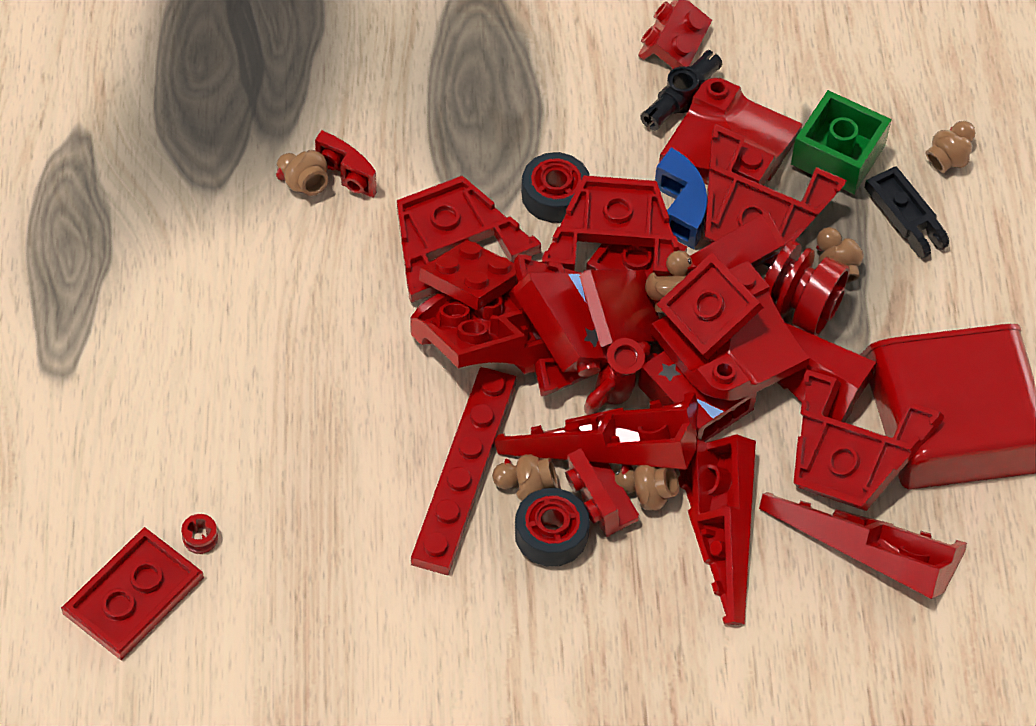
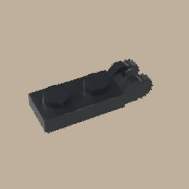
[864,166,950,259]

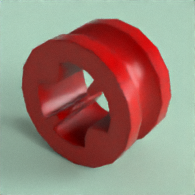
[181,514,218,554]

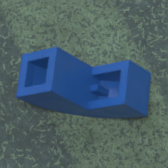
[655,147,707,250]

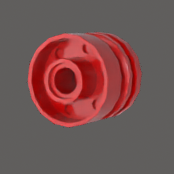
[764,240,850,336]

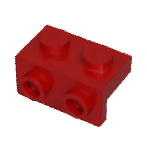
[638,0,712,69]
[565,448,639,537]

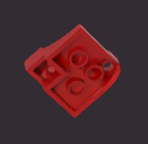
[659,78,802,185]
[650,260,810,401]
[410,288,553,374]

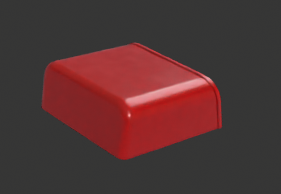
[860,324,1036,489]

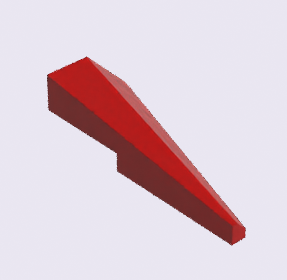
[777,323,876,422]
[494,392,697,469]
[678,434,756,625]
[759,492,967,599]

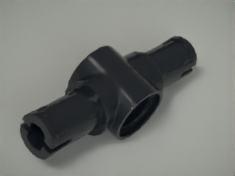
[640,50,723,131]

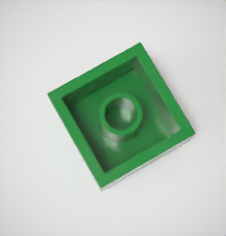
[791,90,892,194]

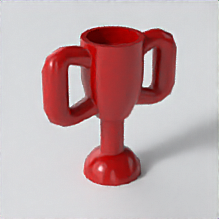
[584,338,651,415]

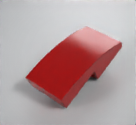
[315,130,377,198]

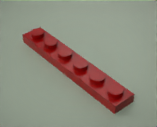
[411,366,516,576]

